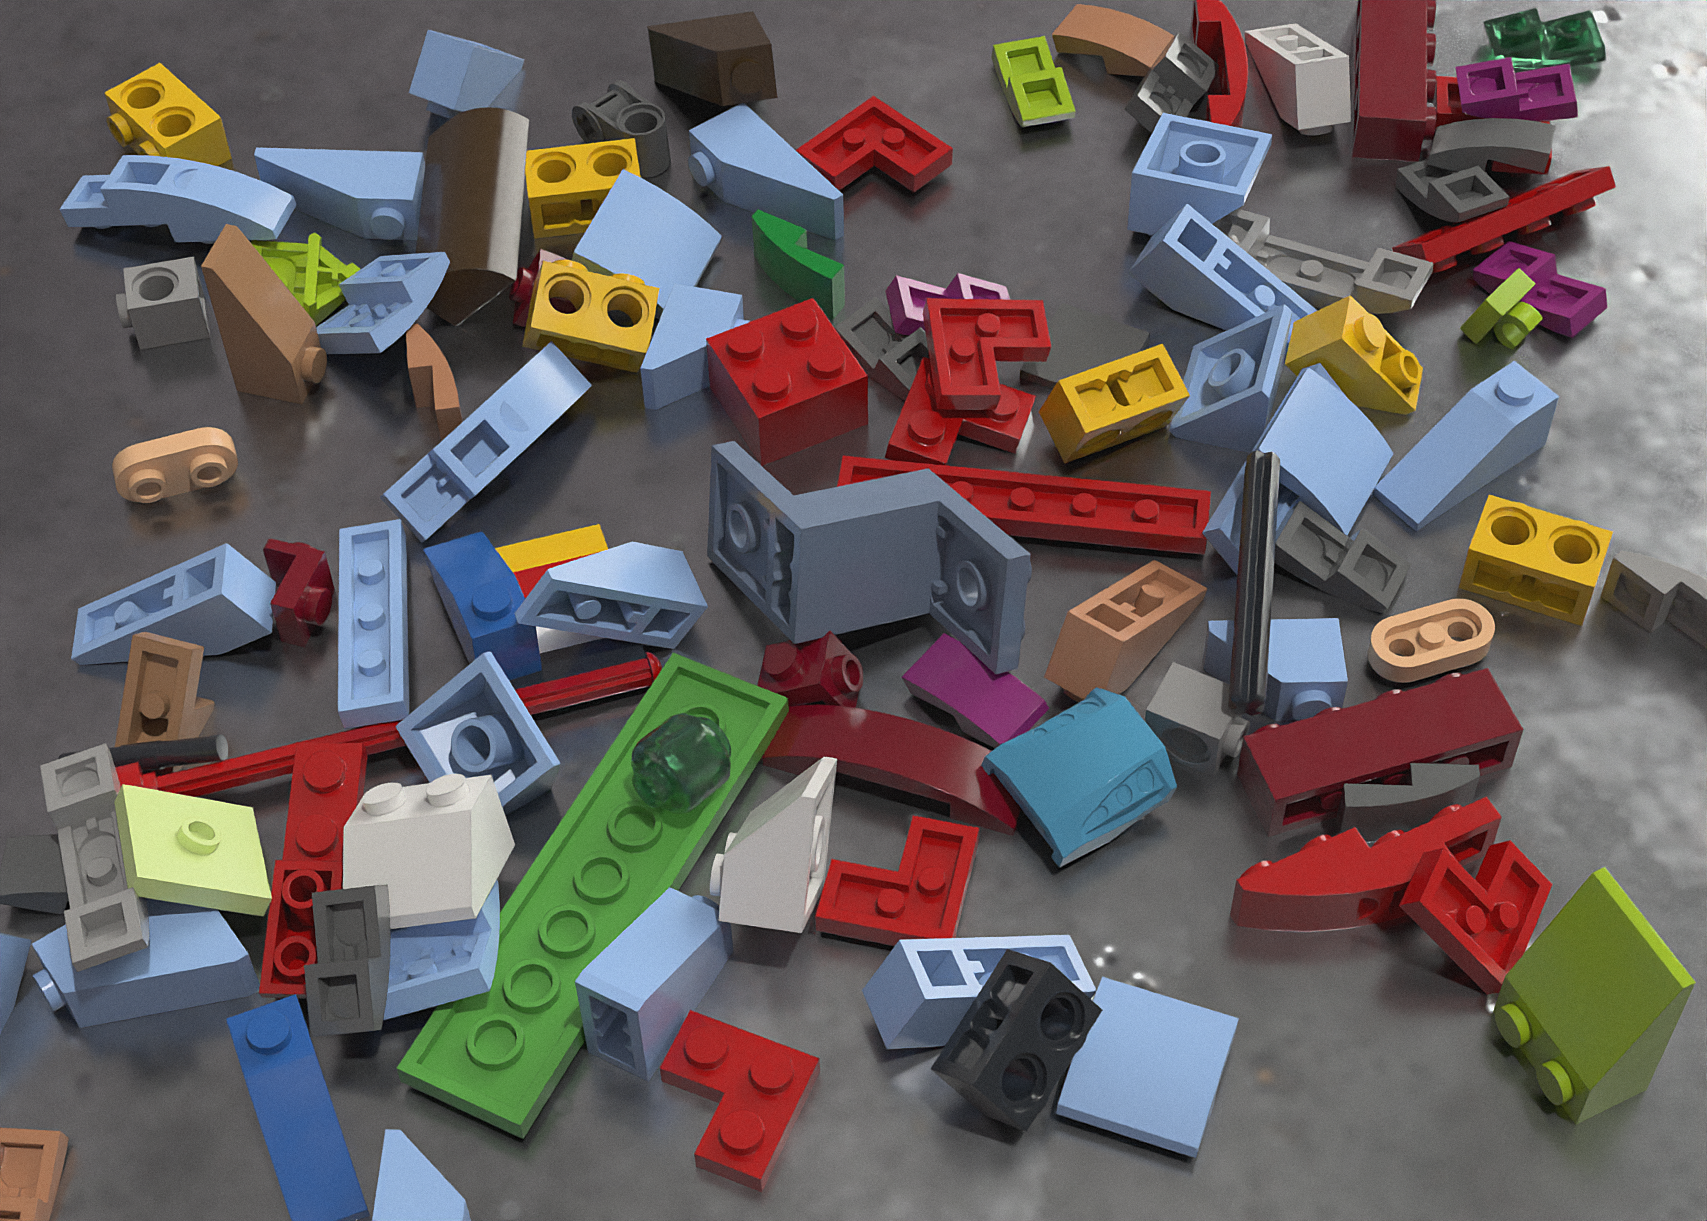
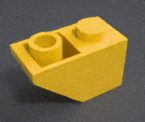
[1285,295,1423,415]

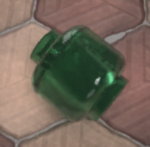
[631,713,732,814]

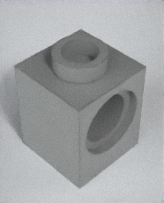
[116,257,210,350]
[1145,662,1250,777]

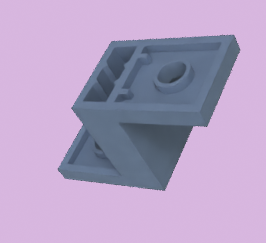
[707,441,1032,674]

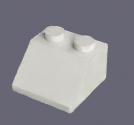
[710,757,837,933]
[343,774,515,929]

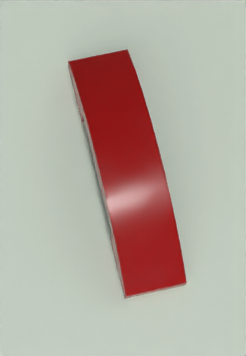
[1190,0,1248,128]

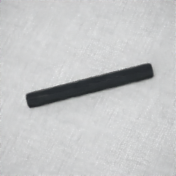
[1228,450,1280,717]

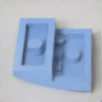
[572,169,722,319]
[316,252,450,354]
[1255,367,1394,536]
[383,880,500,1020]
[1056,977,1239,1158]

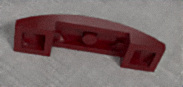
[762,705,1023,836]

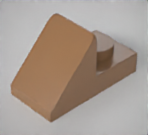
[115,632,215,775]

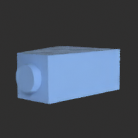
[575,887,733,1082]
[32,898,260,1028]

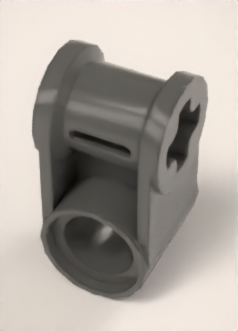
[572,80,671,178]

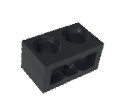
[930,949,1103,1132]

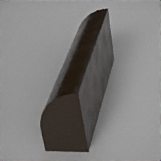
[415,107,529,326]

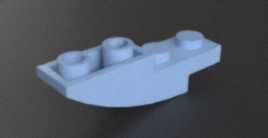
[59,155,297,244]
[380,341,592,543]

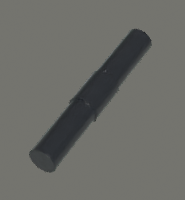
[58,734,228,772]

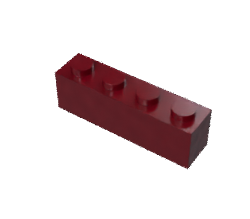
[1352,0,1436,162]
[1237,668,1524,837]

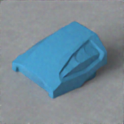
[981,687,1177,867]

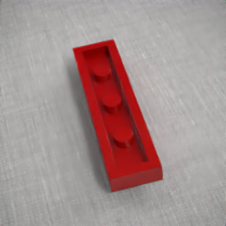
[1392,166,1616,273]

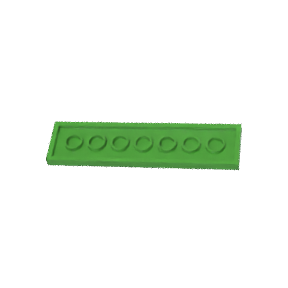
[396,652,789,1139]

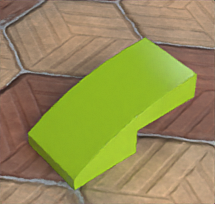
[991,36,1076,127]

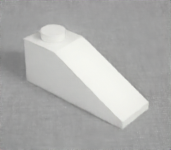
[1245,23,1351,135]

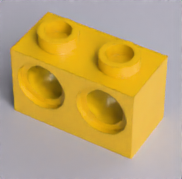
[104,63,232,166]
[525,138,641,239]
[522,260,660,373]
[1038,344,1190,463]
[1459,495,1613,626]

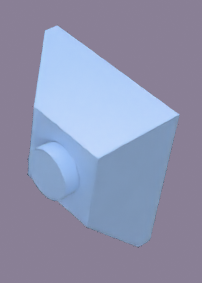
[1127,113,1272,237]

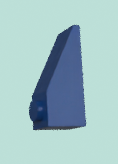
[423,531,542,681]
[226,994,370,1221]

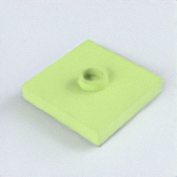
[114,784,272,916]

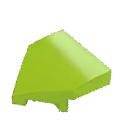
[251,232,361,325]

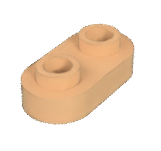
[112,427,238,503]
[1368,599,1495,682]

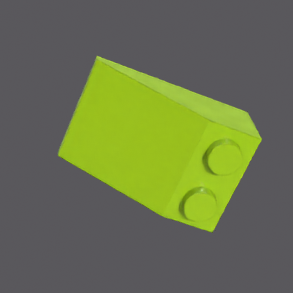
[1493,867,1696,1125]

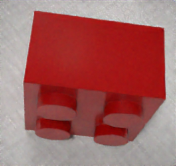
[706,298,868,466]

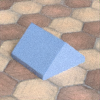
[1169,304,1292,453]
[395,651,561,816]

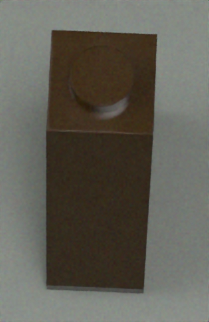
[647,11,778,106]

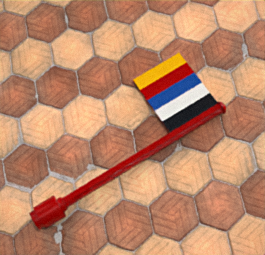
[115,524,662,797]

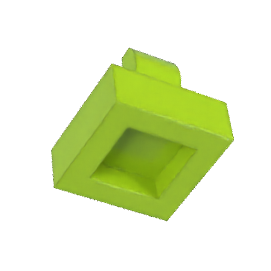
[1459,268,1542,350]

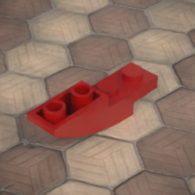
[259,742,368,998]
[1230,796,1502,932]

